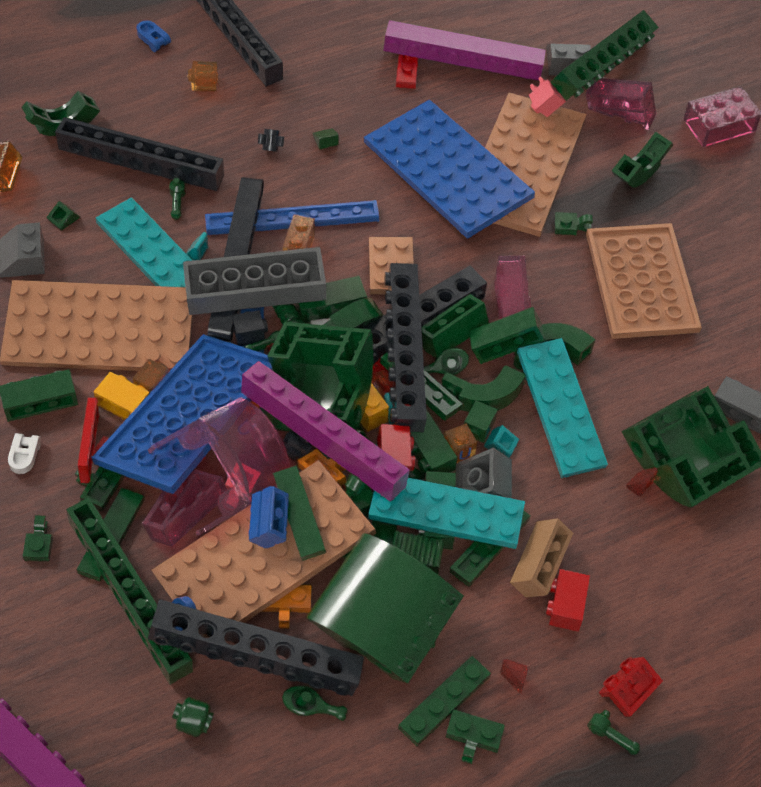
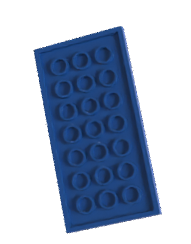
[364,99,535,239]
[92,334,274,494]

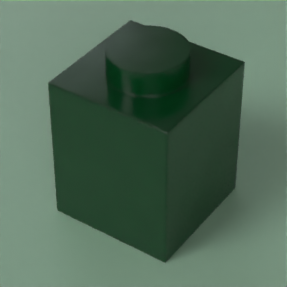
[463,401,498,443]

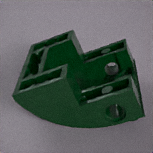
[259,322,373,432]
[621,386,761,507]
[306,533,464,684]

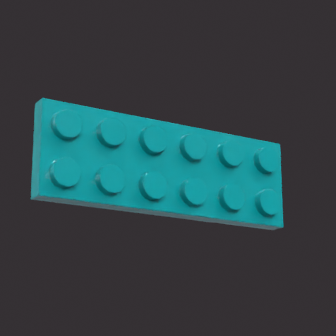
[96,197,193,287]
[517,338,608,478]
[368,478,525,549]

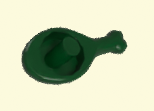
[424,348,469,375]
[282,685,348,721]

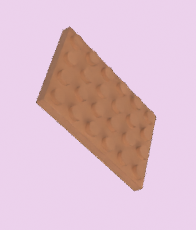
[586,223,702,339]

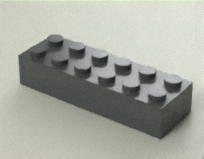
[183,247,326,315]

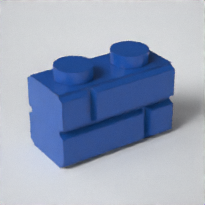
[249,486,289,549]

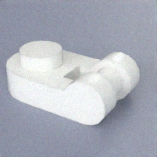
[8,433,41,474]

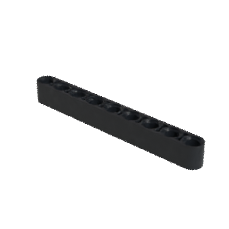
[208,177,264,341]

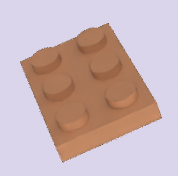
[369,237,414,294]

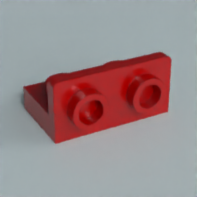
[599,657,663,717]

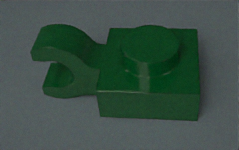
[555,212,593,235]
[23,515,53,561]

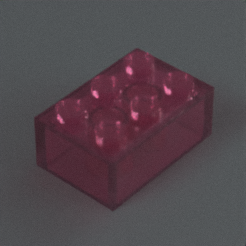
[683,86,761,147]

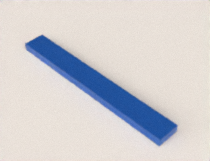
[205,200,379,235]

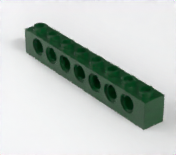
[550,10,659,101]
[66,498,193,685]

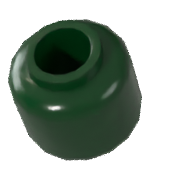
[172,697,214,737]

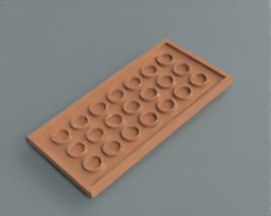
[485,93,587,237]
[0,280,193,372]
[152,460,376,638]

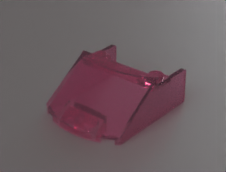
[148,397,290,536]

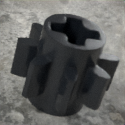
[257,129,284,152]
[282,431,312,460]

